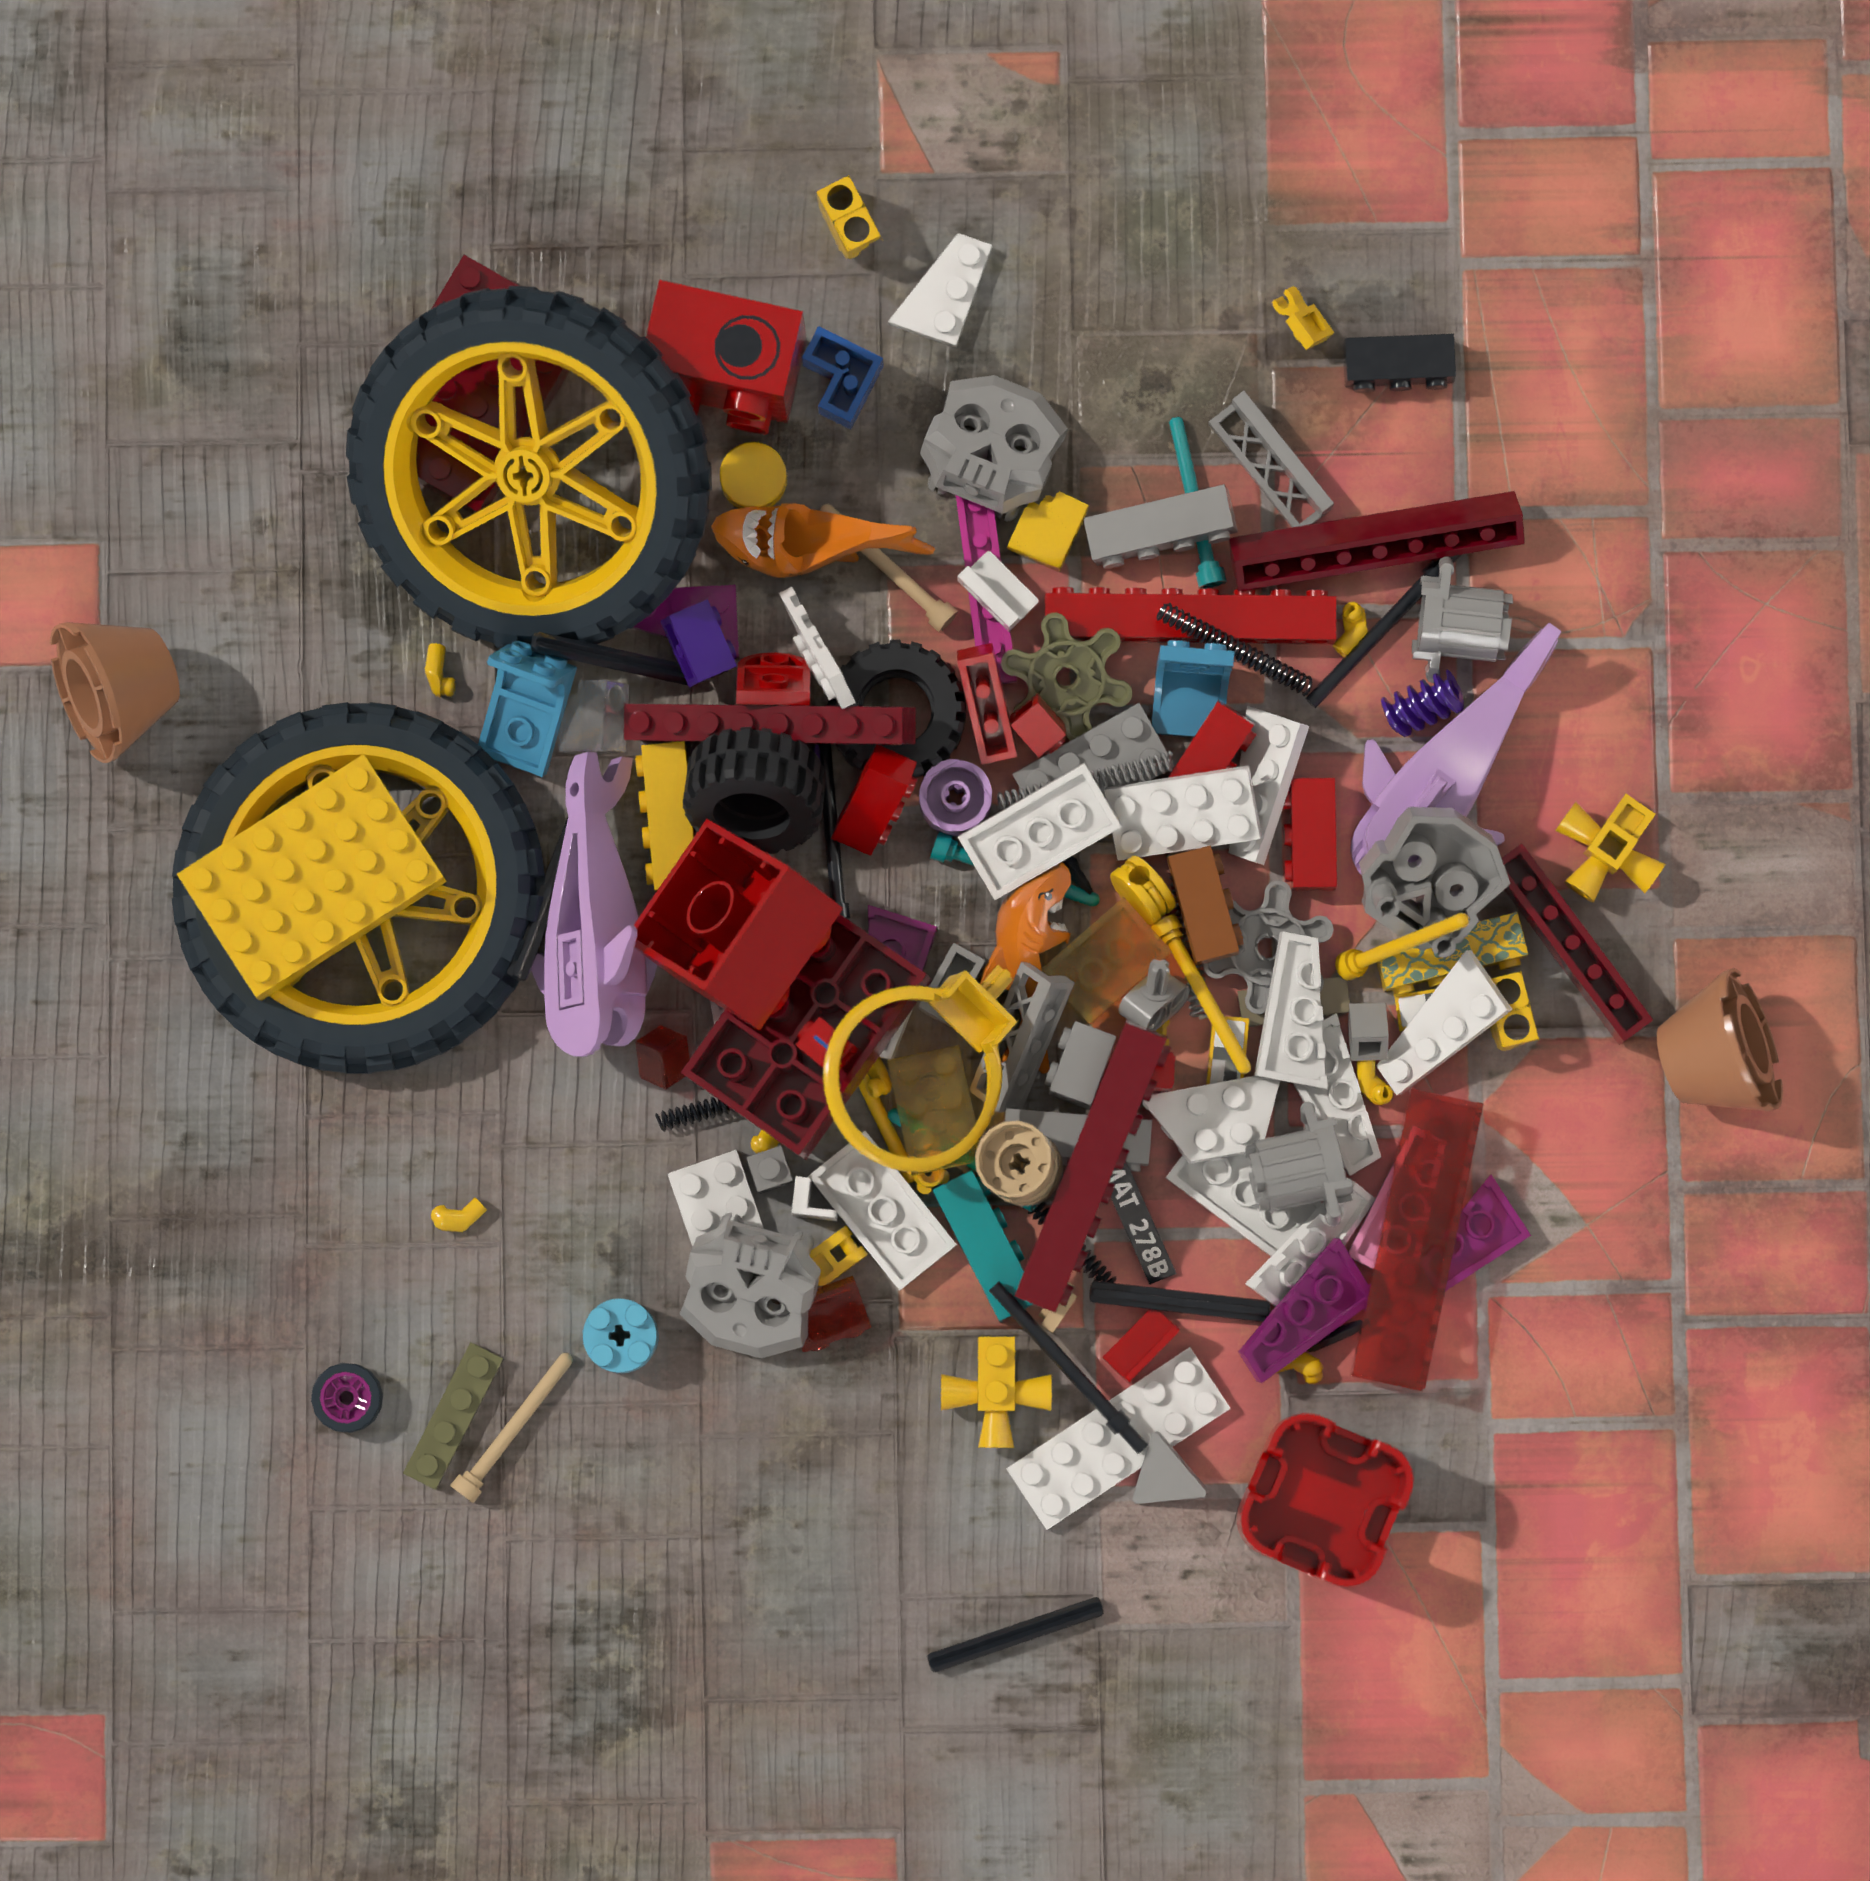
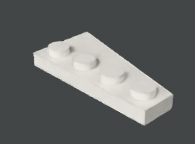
[779,587,855,709]
[1254,931,1328,1089]

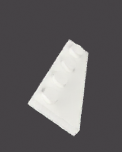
[1229,706,1309,865]
[1376,950,1512,1096]
[1293,1013,1381,1176]
[1245,1178,1376,1307]

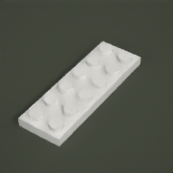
[1006,1347,1231,1530]

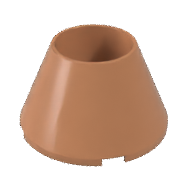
[50,622,180,763]
[1657,968,1783,1111]

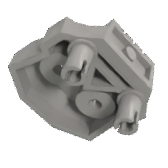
[920,375,1068,522]
[1359,807,1511,957]
[679,1213,821,1358]

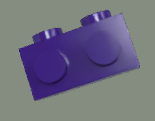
[660,599,737,688]

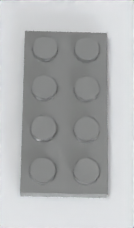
[1012,703,1175,798]

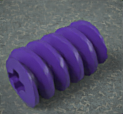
[1381,669,1464,737]

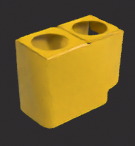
[816,175,883,259]
[1007,492,1089,573]
[1490,971,1539,1051]

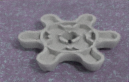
[1203,880,1334,1014]

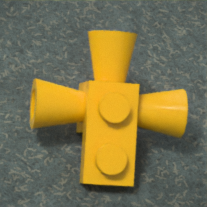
[1555,794,1666,903]
[941,1337,1052,1448]

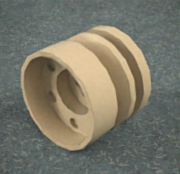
[975,1121,1063,1206]

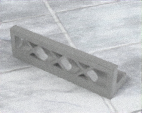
[1208,391,1334,527]
[969,962,1074,1112]

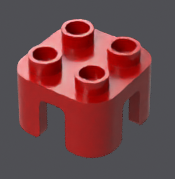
[1237,1413,1413,1587]

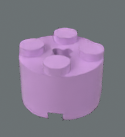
[919,759,992,836]

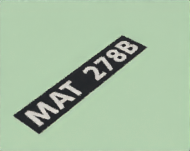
[1109,1161,1177,1285]

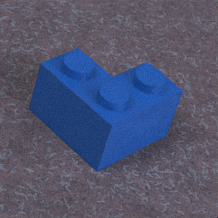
[802,326,884,430]

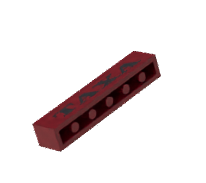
[1501,843,1653,1045]

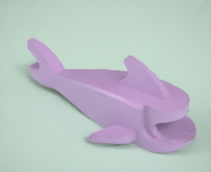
[1350,623,1561,874]
[531,752,657,1057]

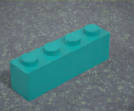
[933,1170,1034,1322]

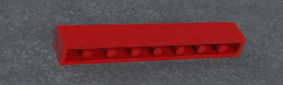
[1044,587,1336,645]

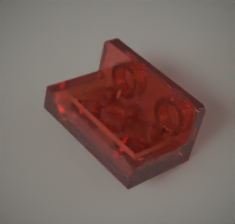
[801,1276,872,1352]

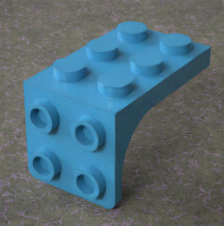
[1152,640,1234,737]
[478,641,577,777]

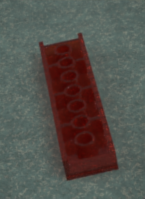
[1350,1088,1484,1391]

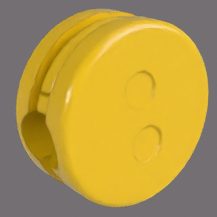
[719,442,787,508]
[1110,856,1176,926]

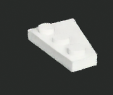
[888,233,992,348]

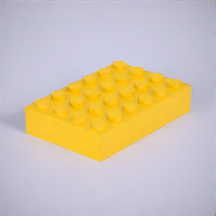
[177,754,447,1001]

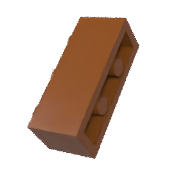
[1167,845,1244,966]

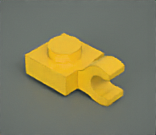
[1272,286,1335,350]

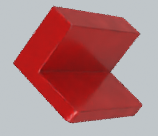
[1102,1309,1180,1383]

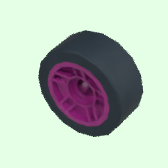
[311,1363,383,1433]

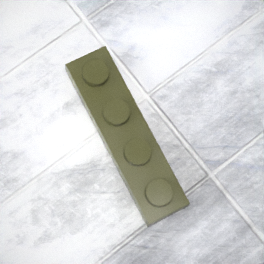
[403,1342,504,1490]

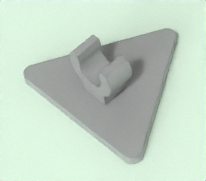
[1133,1431,1208,1504]

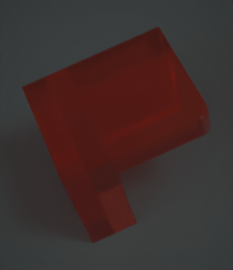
[635,1025,690,1089]

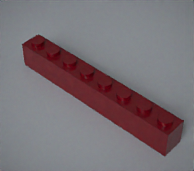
[1229,491,1525,591]
[624,704,916,744]
[1015,1020,1171,1313]

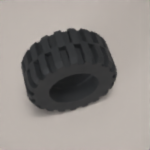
[827,640,966,778]
[683,727,826,854]

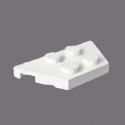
[1142,1076,1280,1164]

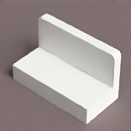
[958,551,1038,632]
[792,1176,838,1221]

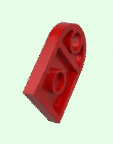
[736,653,810,706]

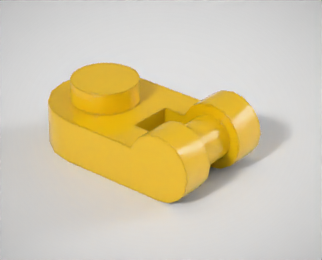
[809,1225,868,1286]

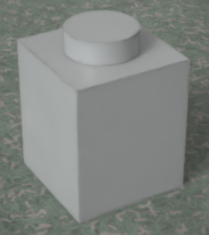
[1348,1002,1389,1061]
[746,1146,794,1194]

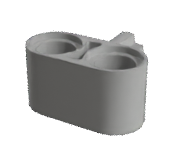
[1118,959,1190,1031]

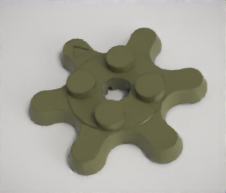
[1001,612,1132,740]

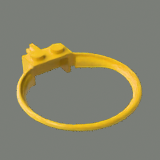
[823,965,1018,1172]

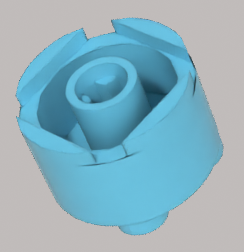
[583,1299,659,1373]

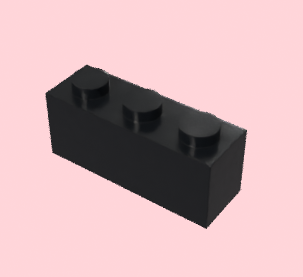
[1343,333,1456,393]

